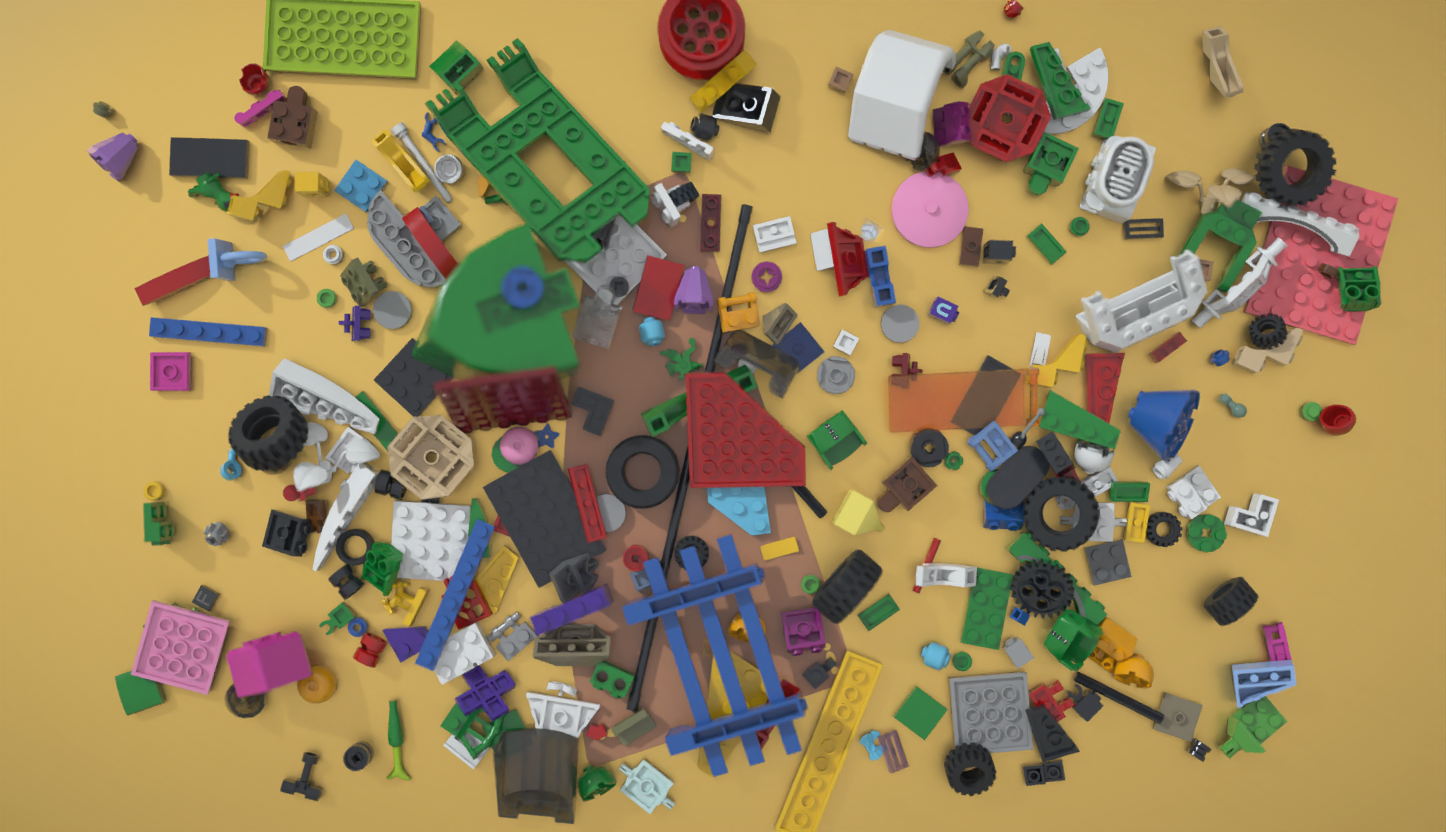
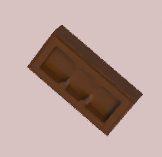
[959,226,983,267]

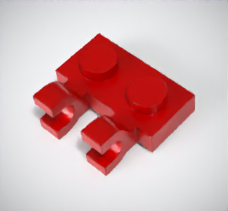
[1028,680,1074,722]

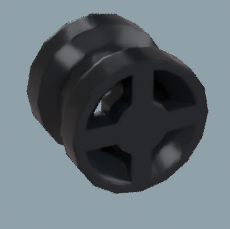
[609,276,629,297]
[1187,739,1212,762]

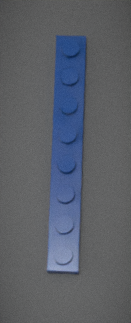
[415,519,496,671]

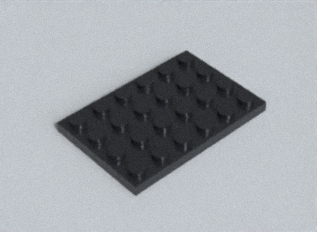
[483,450,606,588]

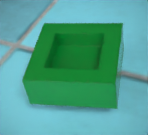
[671,152,692,173]

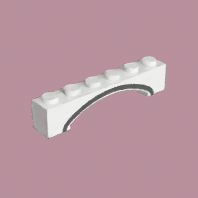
[1242,192,1359,257]

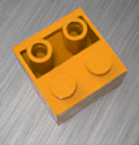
[1088,617,1138,673]

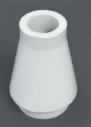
[1153,454,1182,480]

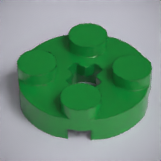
[1186,514,1227,553]

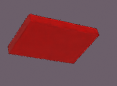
[632,255,685,321]

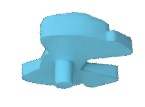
[860,730,885,761]

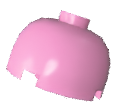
[500,427,539,465]

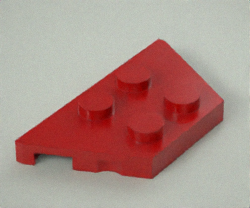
[827,222,869,297]

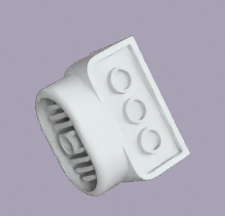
[1079,136,1156,224]

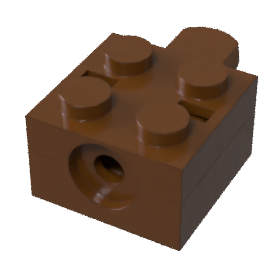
[267,86,318,149]
[877,456,938,512]

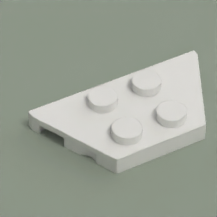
[526,692,600,740]

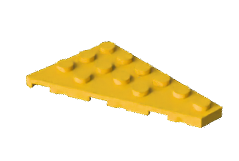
[698,649,768,778]

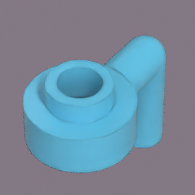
[220,448,242,481]

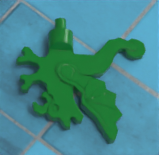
[660,338,703,380]

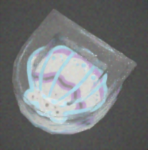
[860,218,883,241]

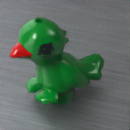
[188,172,239,212]

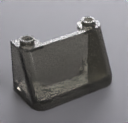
[714,330,800,399]

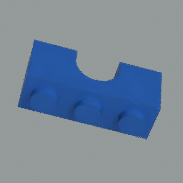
[865,245,896,308]

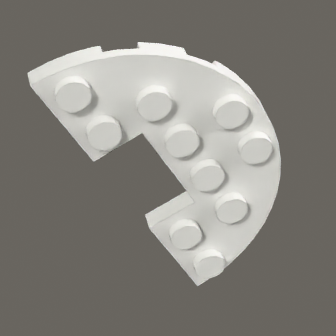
[1005,48,1108,134]

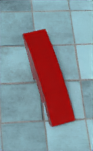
[134,255,211,306]

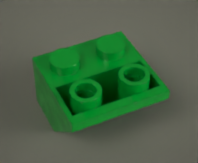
[429,40,483,94]

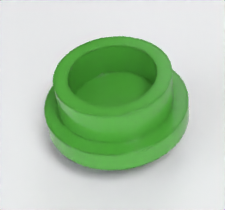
[1302,402,1322,421]
[801,575,820,594]

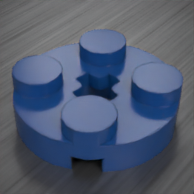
[502,267,543,308]

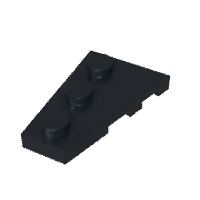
[1026,704,1080,762]

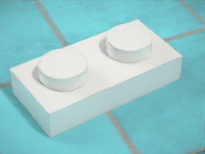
[1081,466,1118,497]

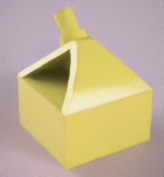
[832,489,885,535]

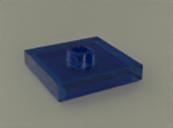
[771,322,824,376]

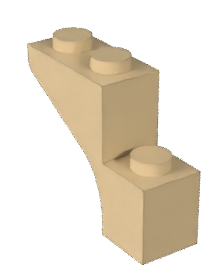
[1203,26,1243,97]
[1232,328,1303,374]

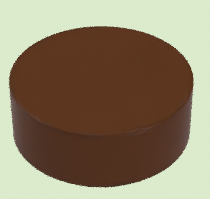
[1318,263,1339,279]

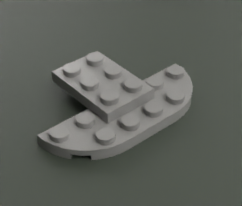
[367,190,462,287]

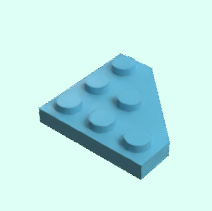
[707,487,771,536]

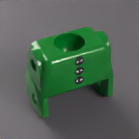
[806,410,868,470]
[1044,609,1103,671]

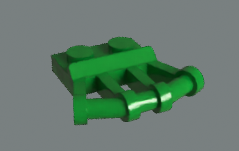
[440,693,506,760]

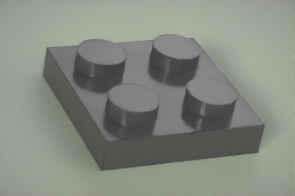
[1084,539,1132,586]

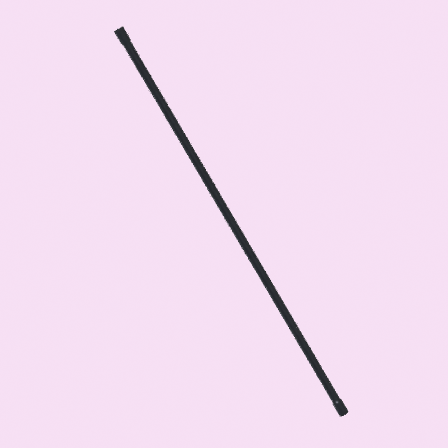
[626,204,753,712]

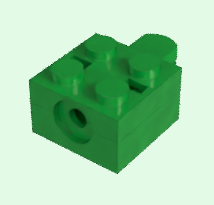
[1024,132,1079,196]

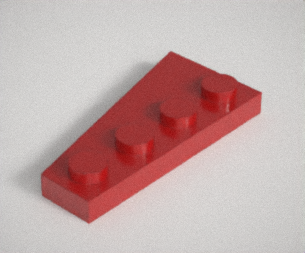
[1085,353,1125,423]

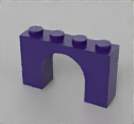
[530,584,614,636]

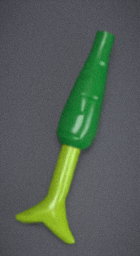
[386,700,411,781]

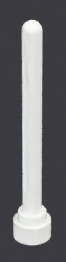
[391,122,452,202]

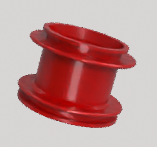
[657,0,745,80]

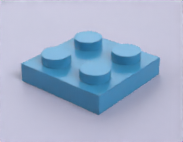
[334,159,388,213]

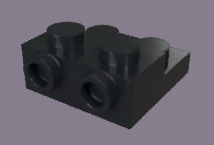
[262,509,312,557]

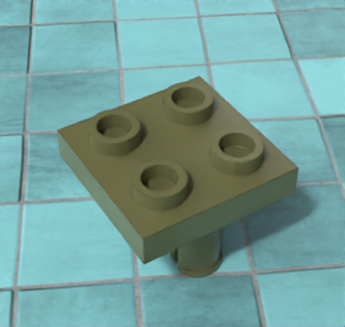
[340,258,387,307]

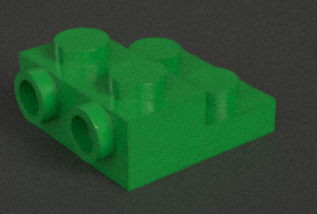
[143,502,175,546]

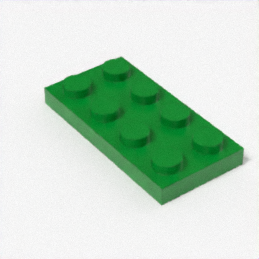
[960,567,1013,650]

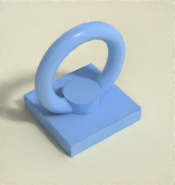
[208,238,267,281]

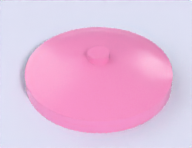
[891,171,969,248]

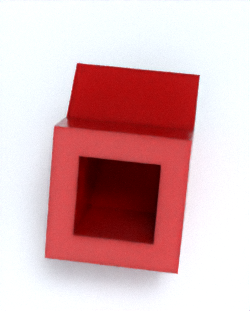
[586,723,608,741]

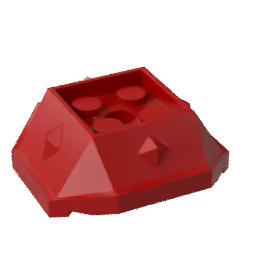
[969,74,1051,162]

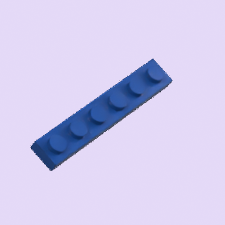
[149,317,267,347]

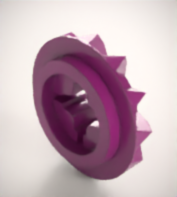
[752,262,782,292]

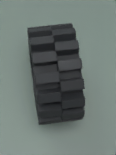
[1249,313,1287,350]
[1146,512,1183,547]
[674,536,709,570]

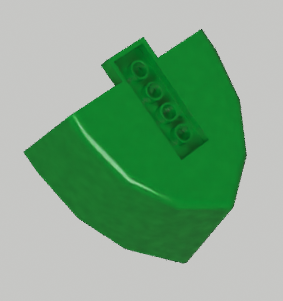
[412,223,580,380]

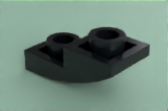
[1023,760,1065,786]

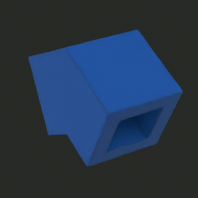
[1010,607,1031,626]

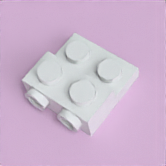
[1166,466,1221,519]

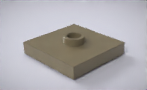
[1153,692,1203,742]

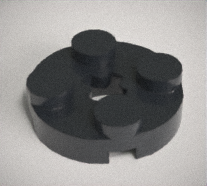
[910,428,949,467]

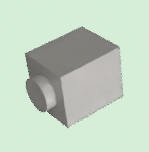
[1002,637,1034,669]

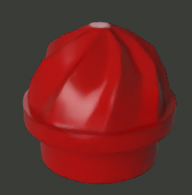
[1004,0,1024,18]

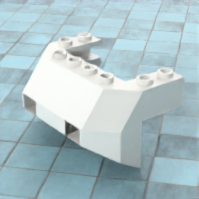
[1075,250,1207,353]

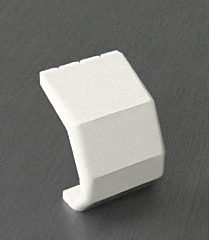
[848,30,956,161]

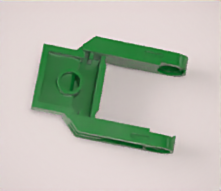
[1178,200,1262,293]

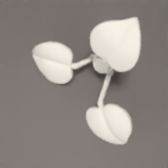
[294,422,380,492]

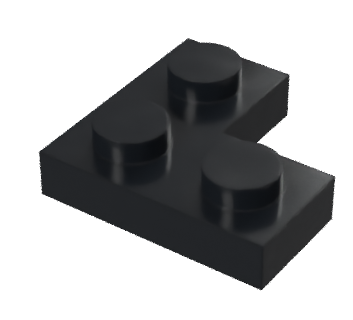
[572,387,615,436]

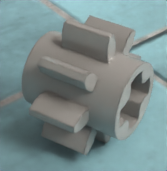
[203,522,229,546]

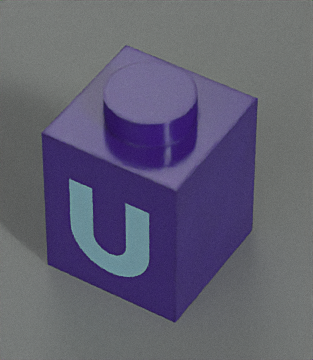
[928,296,959,325]

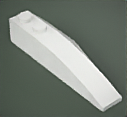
[269,358,379,434]
[313,462,379,571]

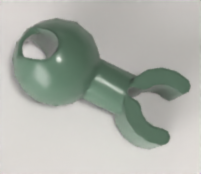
[1218,393,1247,418]

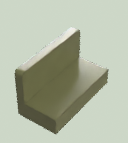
[611,706,656,746]

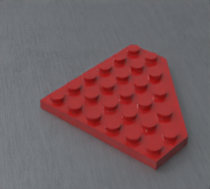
[686,372,806,488]

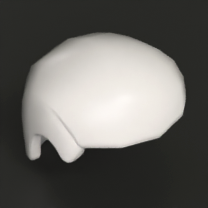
[434,154,464,183]

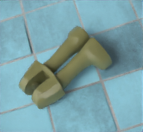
[942,30,995,88]

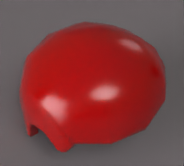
[239,63,269,95]

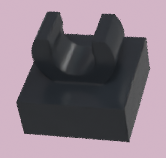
[984,276,1010,297]

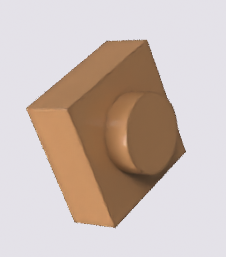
[828,67,853,93]
[1199,259,1214,281]

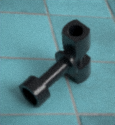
[280,752,323,801]

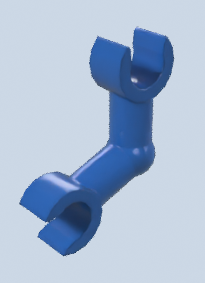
[422,112,446,152]

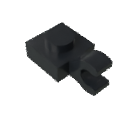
[803,657,836,689]

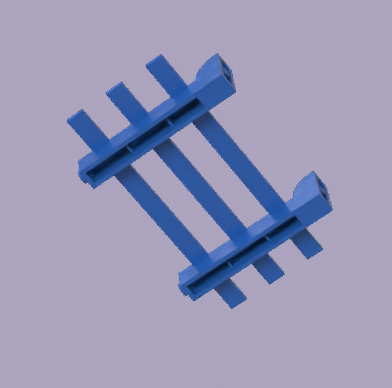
[622,534,808,777]

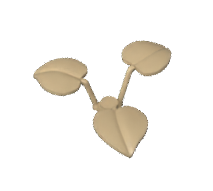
[1165,168,1255,214]

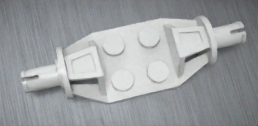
[1192,237,1287,329]

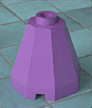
[87,132,138,181]
[674,266,713,314]

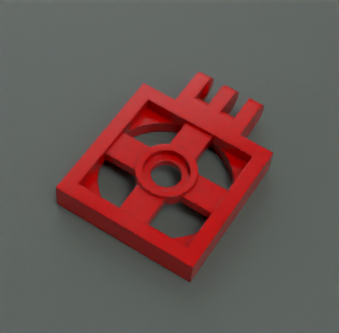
[441,576,493,630]

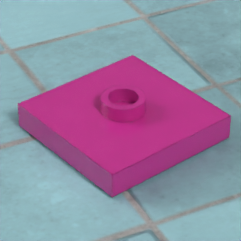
[150,352,191,391]

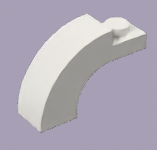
[916,563,977,587]

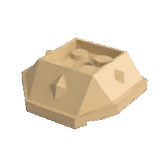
[388,415,474,500]

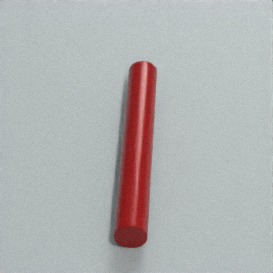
[912,538,941,594]

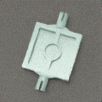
[618,759,675,814]

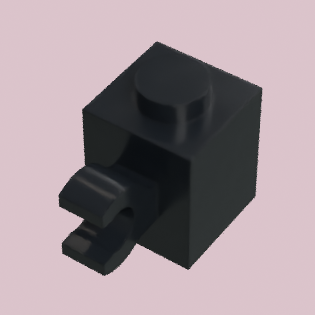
[1067,683,1104,722]

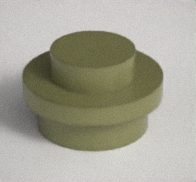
[92,101,112,118]

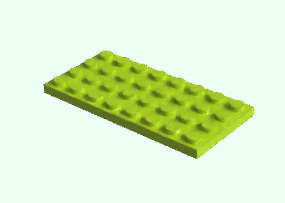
[262,0,421,79]

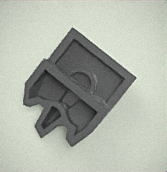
[549,553,598,603]

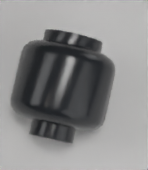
[690,113,720,141]

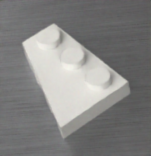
[661,122,714,161]

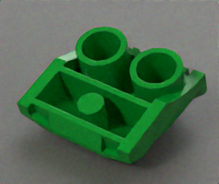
[1337,266,1381,312]
[362,542,403,596]

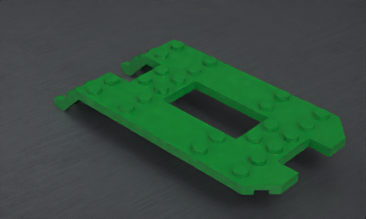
[425,38,650,263]

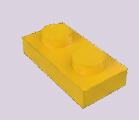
[1124,502,1150,543]

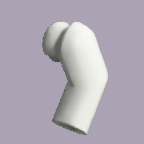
[991,44,1011,70]

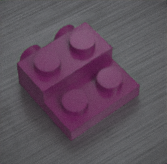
[933,101,971,148]
[781,607,826,656]

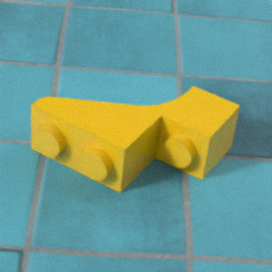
[689,50,757,113]
[371,129,430,193]
[227,170,292,221]
[1027,334,1088,388]

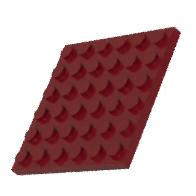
[434,366,572,434]

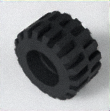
[1204,577,1259,626]
[944,742,996,796]

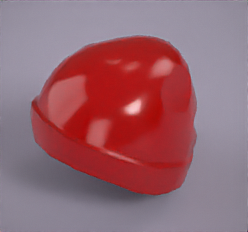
[1320,405,1357,436]

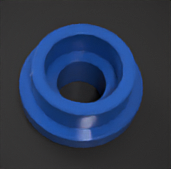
[1211,349,1230,366]
[348,618,368,637]

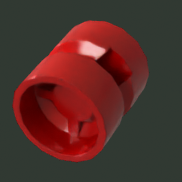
[623,545,649,571]
[353,632,387,668]

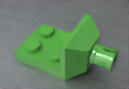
[1219,696,1287,759]

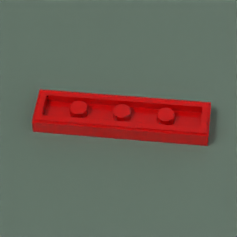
[568,464,607,543]

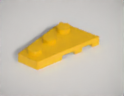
[469,545,519,614]

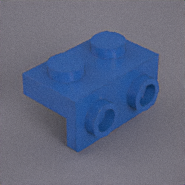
[983,500,1024,531]

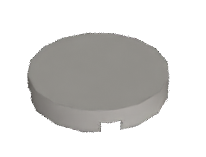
[373,291,412,329]
[881,304,919,343]
[817,356,855,394]
[596,494,626,532]

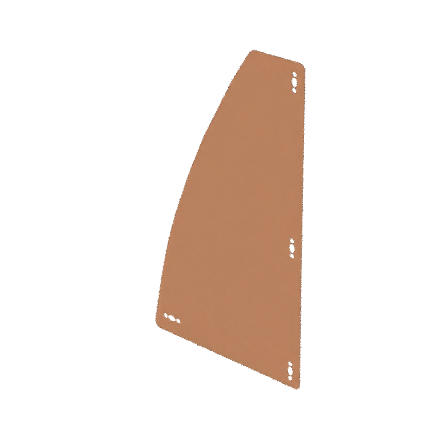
[563,173,847,766]

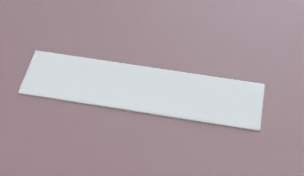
[283,214,354,261]

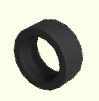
[336,529,374,566]

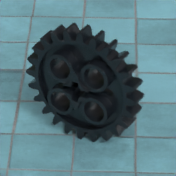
[1010,559,1075,619]

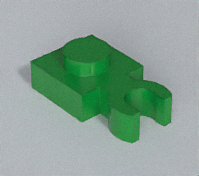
[319,602,356,635]

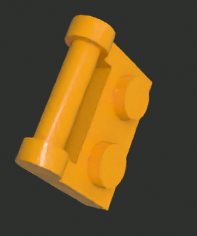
[717,292,760,332]

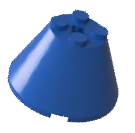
[1128,390,1200,463]

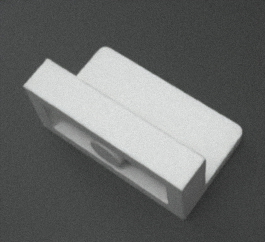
[811,229,834,271]

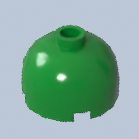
[577,765,617,802]

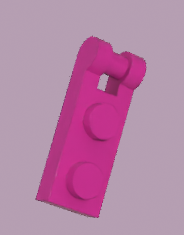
[234,89,287,127]
[1262,622,1292,661]

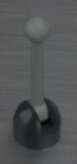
[1010,408,1045,448]

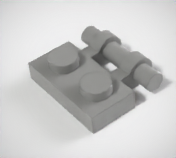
[487,611,537,661]

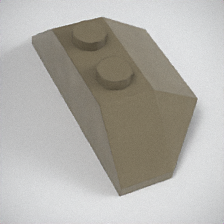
[533,624,611,666]

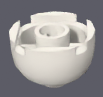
[1074,440,1115,474]

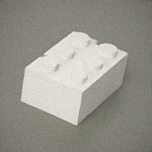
[434,621,496,685]

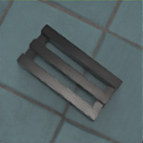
[1124,218,1164,240]

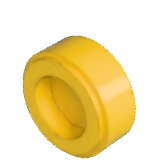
[143,481,165,501]

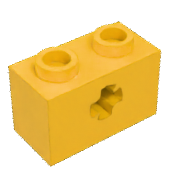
[295,172,330,197]

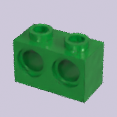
[590,660,635,699]

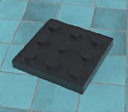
[374,338,454,417]

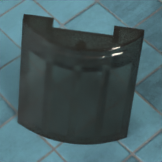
[493,728,579,824]

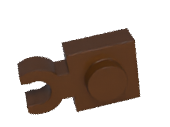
[305,499,326,533]

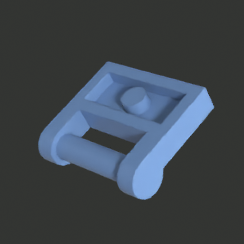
[967,421,1018,471]

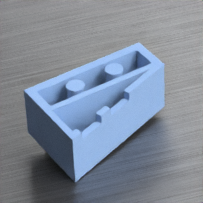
[1231,660,1296,708]

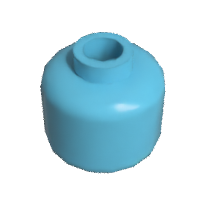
[639,317,665,347]
[921,642,951,671]

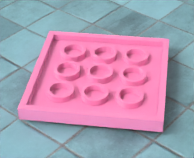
[131,600,230,695]

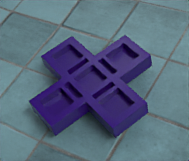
[455,665,516,722]

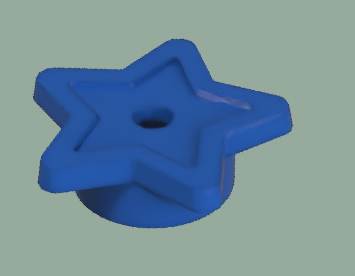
[535,424,559,448]

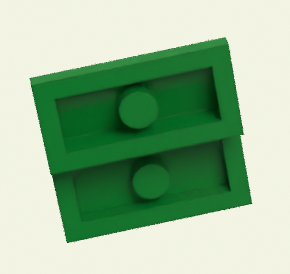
[115,671,164,716]

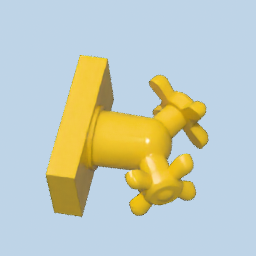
[381,581,430,626]

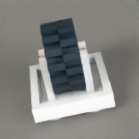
[651,182,700,228]

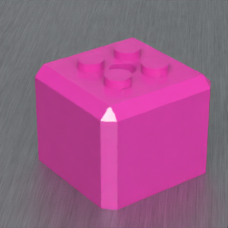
[227,631,313,697]

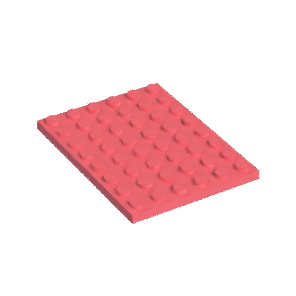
[1243,166,1398,345]

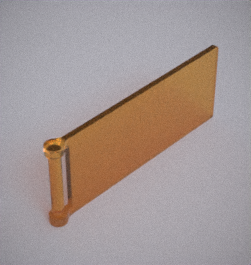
[888,367,1039,433]

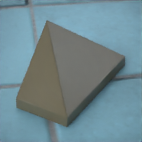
[763,303,798,345]

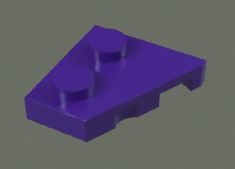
[382,626,428,663]

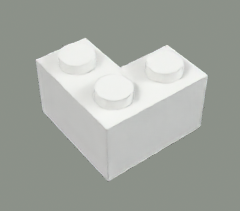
[1224,494,1279,537]

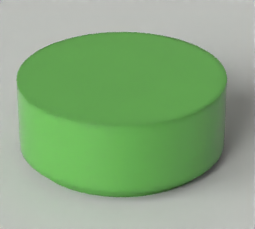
[317,289,337,308]

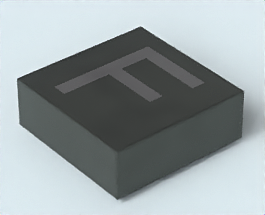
[192,585,219,611]

